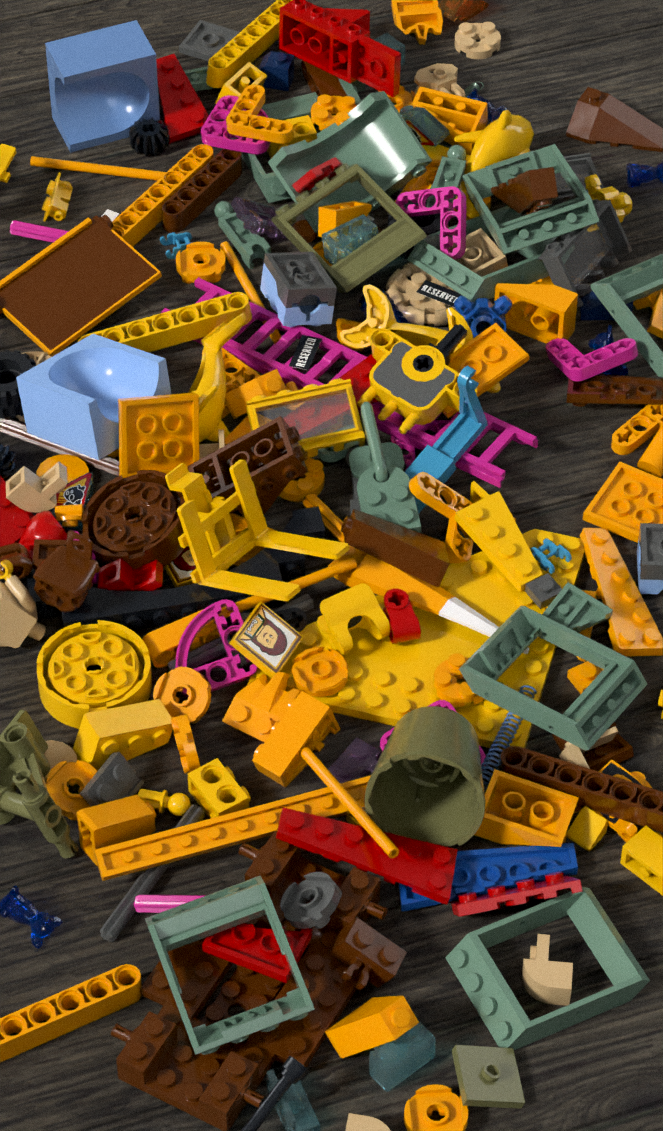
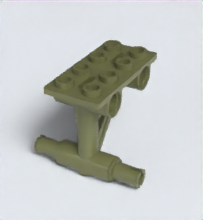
[0,709,78,859]

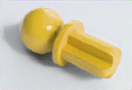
[137,789,191,816]

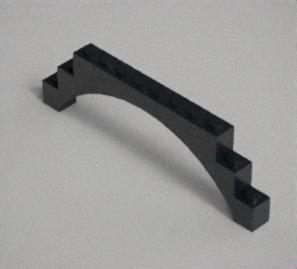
[0,506,325,631]

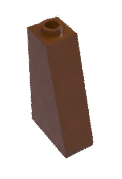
[341,509,450,587]

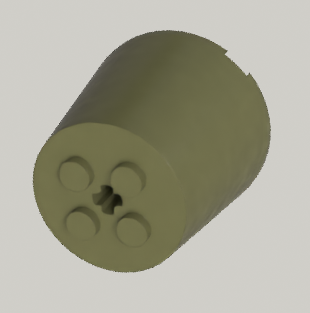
[365,706,485,847]

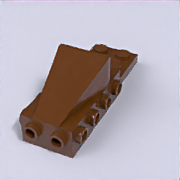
[187,416,308,518]

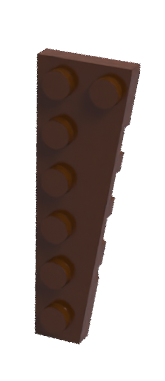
[566,374,663,407]

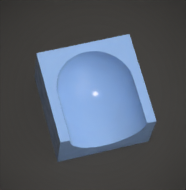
[16,334,172,460]

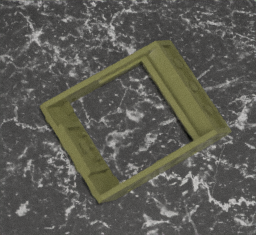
[271,163,427,293]

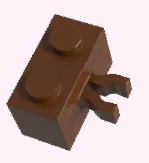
[329,918,407,990]

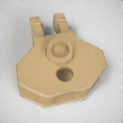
[414,63,466,97]

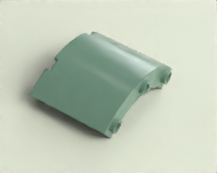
[268,91,432,233]

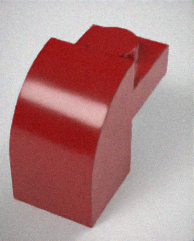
[98,558,163,591]

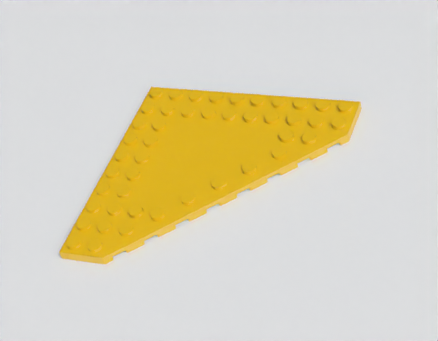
[247,529,585,750]

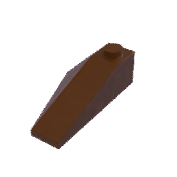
[566,87,663,152]

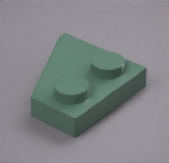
[542,582,613,633]

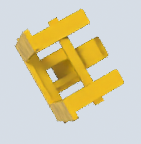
[165,459,350,601]

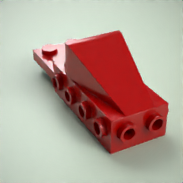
[279,0,401,97]

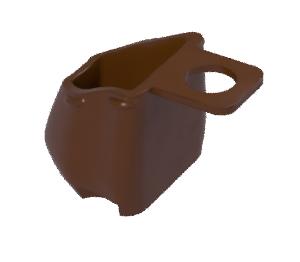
[33,530,100,613]

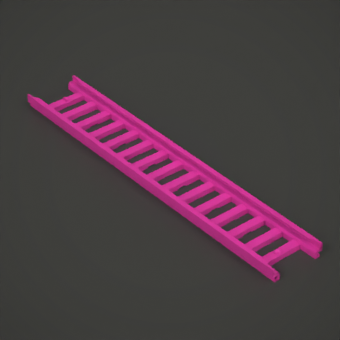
[161,277,538,488]

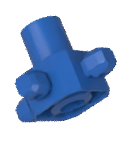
[454,295,512,338]

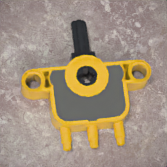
[357,324,478,434]

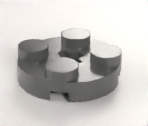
[280,872,342,929]

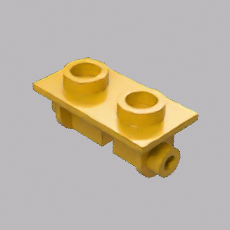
[42,172,73,222]

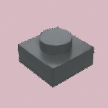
[525,573,562,609]

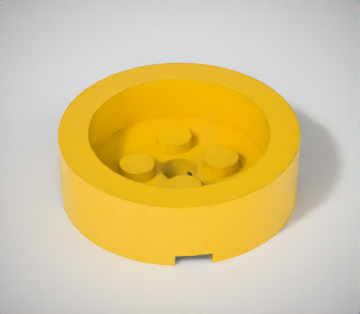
[36,620,152,729]

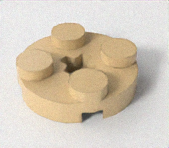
[454,22,501,59]

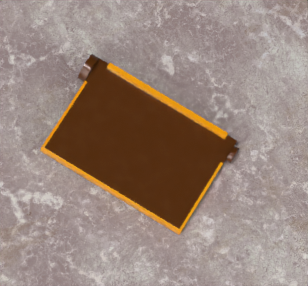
[0,215,162,356]

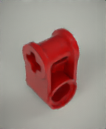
[383,588,421,644]

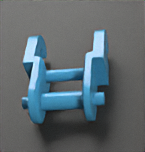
[160,232,193,259]
[530,538,572,574]

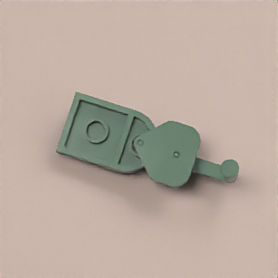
[349,402,421,533]

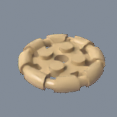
[385,262,472,327]

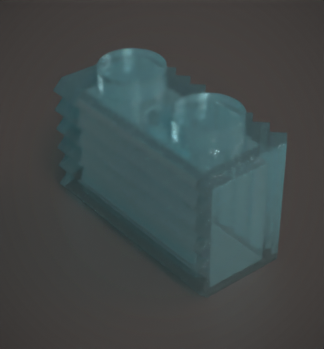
[369,1020,436,1092]

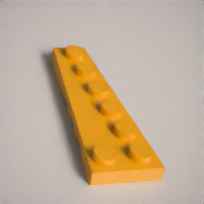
[580,528,663,656]

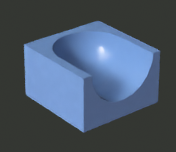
[45,20,160,153]

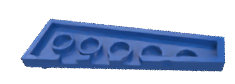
[398,843,578,911]

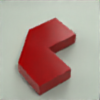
[292,157,343,193]

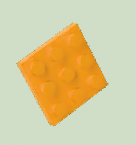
[118,393,199,478]
[583,462,663,543]

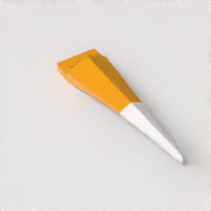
[328,546,529,654]

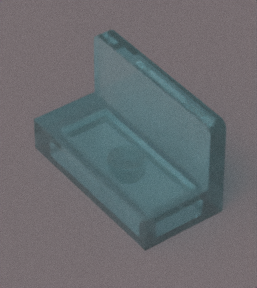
[266,1069,320,1131]

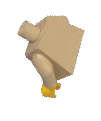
[0,560,46,648]

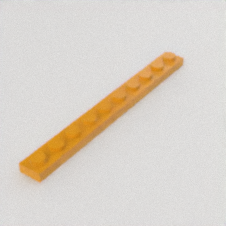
[94,775,371,881]

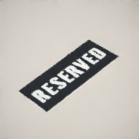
[416,280,463,308]
[289,335,322,370]

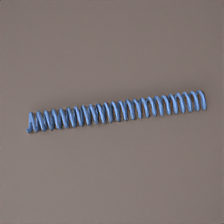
[481,685,537,794]

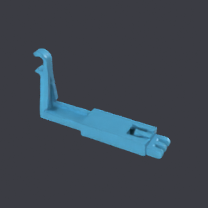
[405,365,488,514]

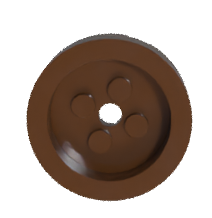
[81,470,185,570]

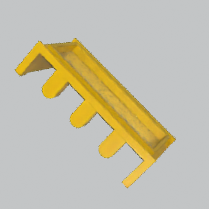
[246,378,365,457]

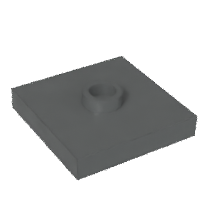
[179,20,240,61]

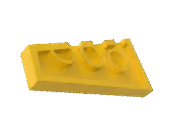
[454,491,543,592]

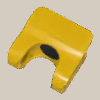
[316,583,390,656]

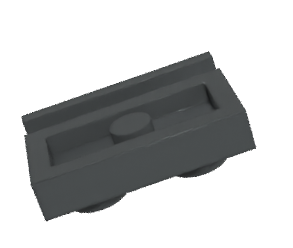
[80,752,144,807]

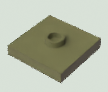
[452,1045,525,1109]

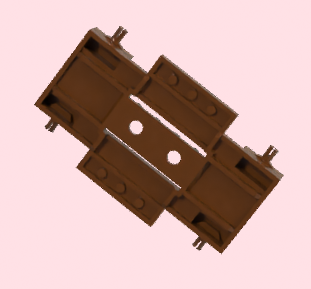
[111,831,388,1131]

